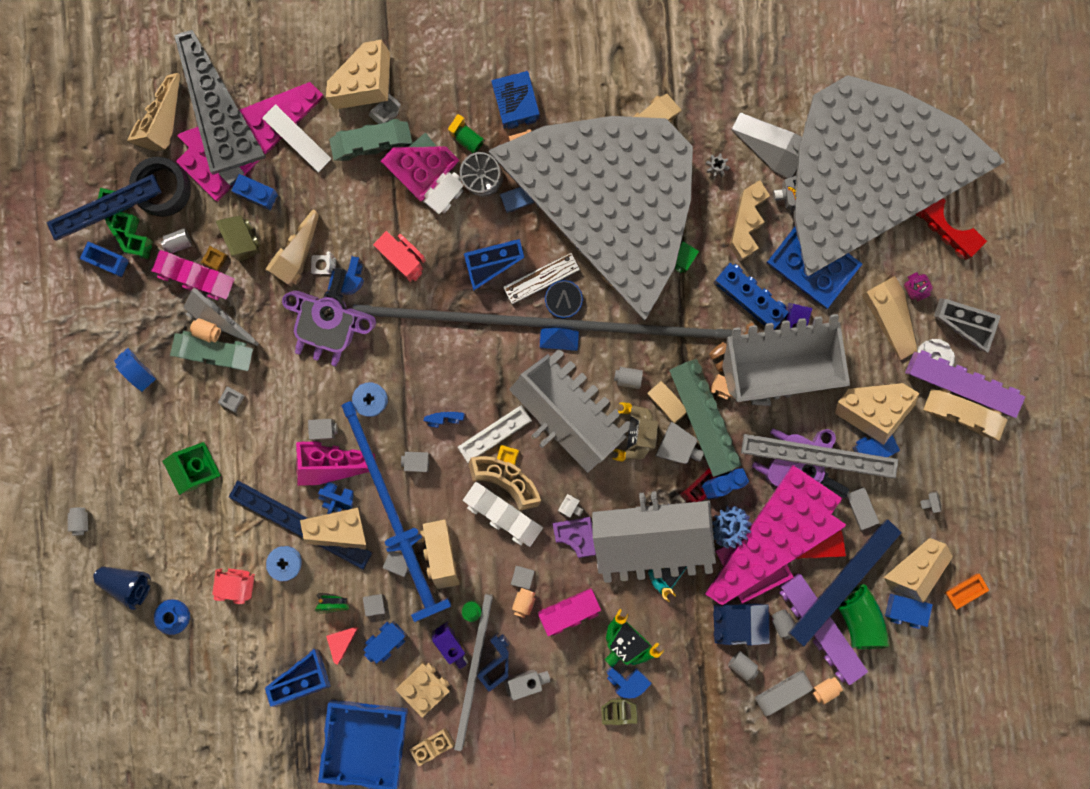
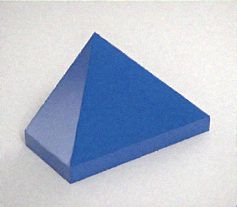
[540,328,579,351]

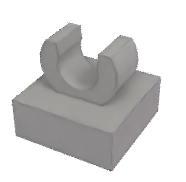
[920,491,942,513]

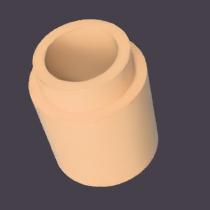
[190,318,221,343]
[512,588,536,618]
[812,677,843,704]

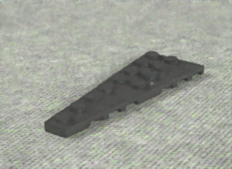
[174,30,266,175]

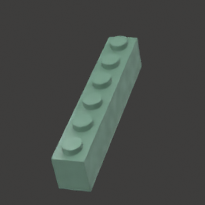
[669,359,741,477]

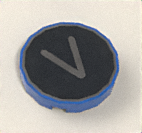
[545,280,583,319]

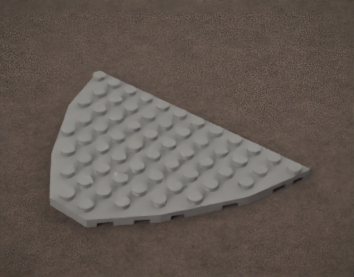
[794,75,1005,277]
[489,116,693,320]

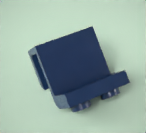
[713,603,770,645]
[477,632,510,692]

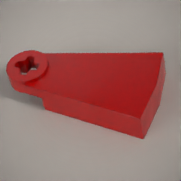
[796,530,846,559]

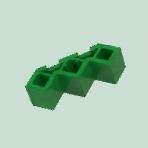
[98,188,153,260]

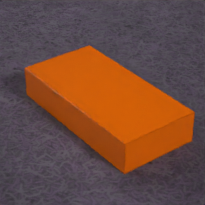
[944,573,990,610]

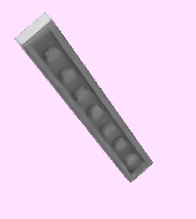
[741,434,899,479]
[454,593,493,751]

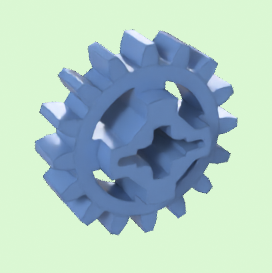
[712,506,752,549]

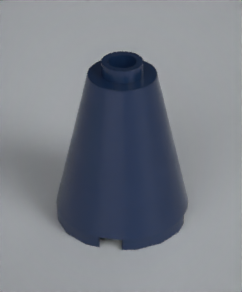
[93,566,151,610]

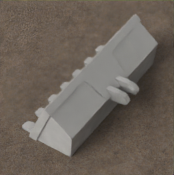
[722,314,850,402]
[509,349,630,473]
[592,491,716,583]

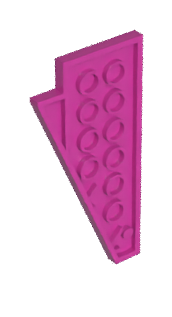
[176,82,324,202]
[705,465,846,605]

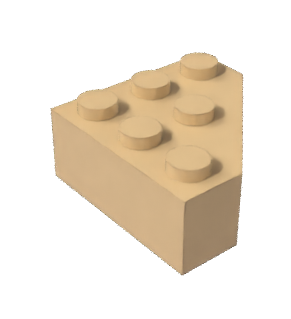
[326,40,390,110]
[835,383,920,445]

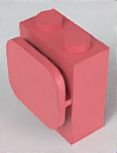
[373,231,426,282]

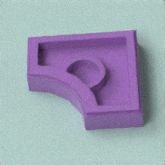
[553,517,596,558]

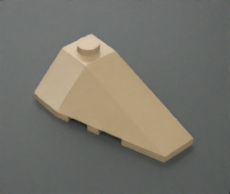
[127,73,180,151]

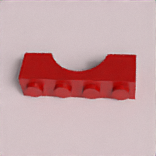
[916,198,987,260]

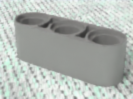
[755,670,813,716]

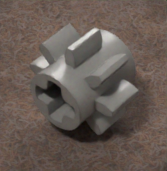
[705,153,729,178]

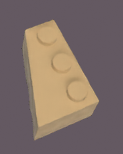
[300,508,366,550]
[420,519,460,589]
[883,538,953,603]

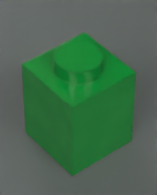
[674,241,699,273]

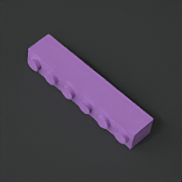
[905,350,1025,418]
[779,573,868,685]

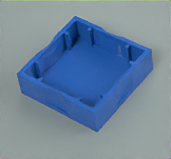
[318,699,408,789]

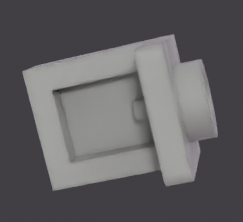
[369,94,401,124]

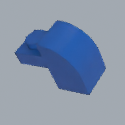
[328,256,364,295]
[114,348,156,392]
[606,667,652,698]

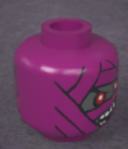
[904,272,933,302]

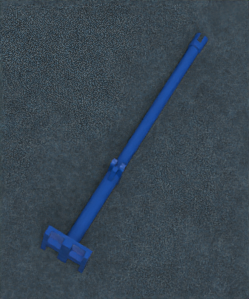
[341,401,452,622]

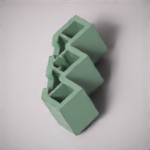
[329,119,412,161]

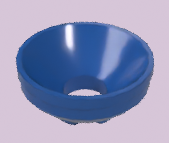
[154,599,190,635]

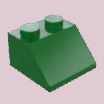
[162,442,221,495]

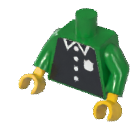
[604,609,664,667]

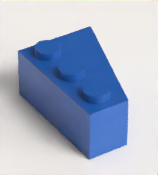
[464,239,524,291]
[265,649,331,707]

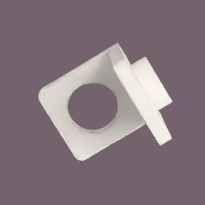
[311,252,336,275]

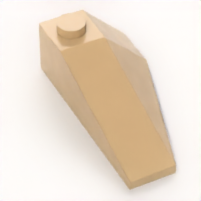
[266,209,319,287]
[862,276,917,360]

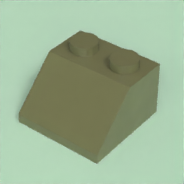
[216,215,261,262]

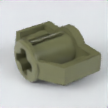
[601,698,638,725]

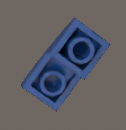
[423,412,465,428]

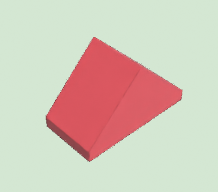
[326,626,359,665]

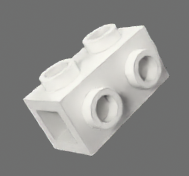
[423,172,464,214]

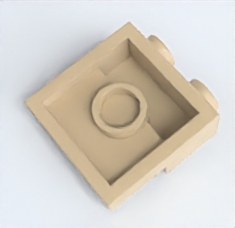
[395,662,451,718]

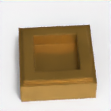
[201,246,228,271]

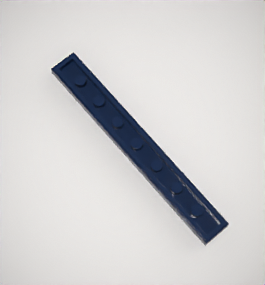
[229,480,373,570]
[788,519,902,647]

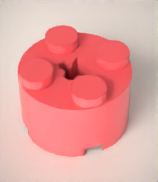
[212,568,255,604]

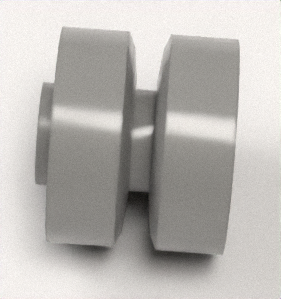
[460,152,503,197]

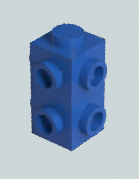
[363,621,407,664]

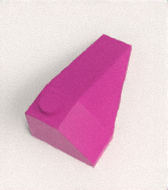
[296,441,376,486]

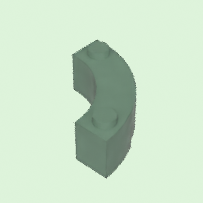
[170,331,253,371]

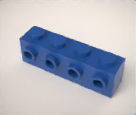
[713,263,789,329]

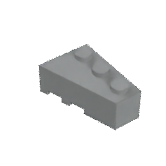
[934,298,1001,353]

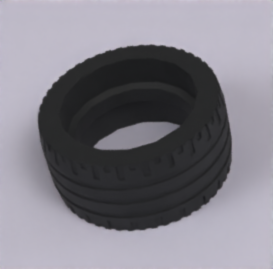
[129,157,191,217]

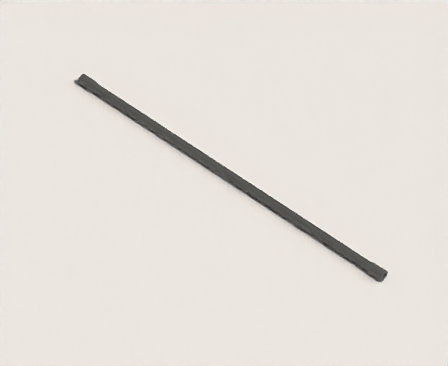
[353,304,733,341]

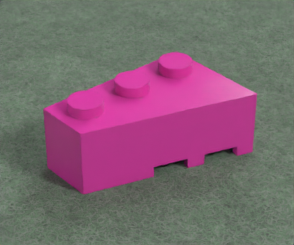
[538,588,601,636]

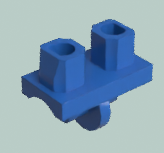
[318,482,354,514]

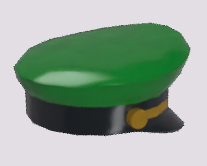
[314,593,349,614]

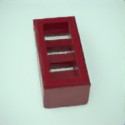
[680,468,718,503]

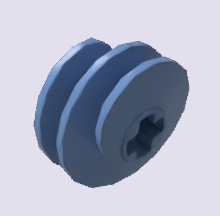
[352,382,388,417]
[266,546,302,581]

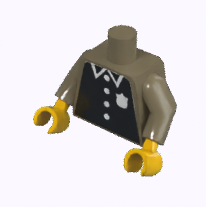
[612,402,658,462]

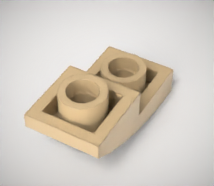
[647,381,687,423]
[409,728,455,767]

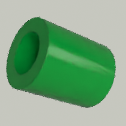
[455,125,485,154]
[462,600,482,622]

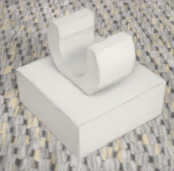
[558,494,583,517]

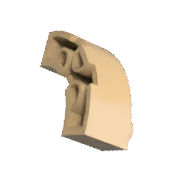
[923,388,1007,441]
[469,456,541,511]

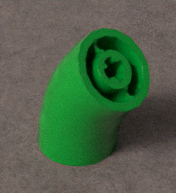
[838,584,890,649]

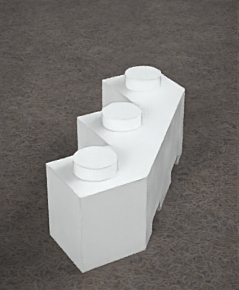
[463,482,543,547]

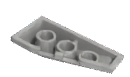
[732,113,802,178]
[184,288,259,346]

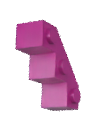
[152,250,235,301]

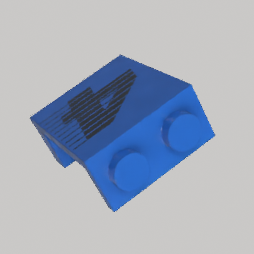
[491,71,540,129]

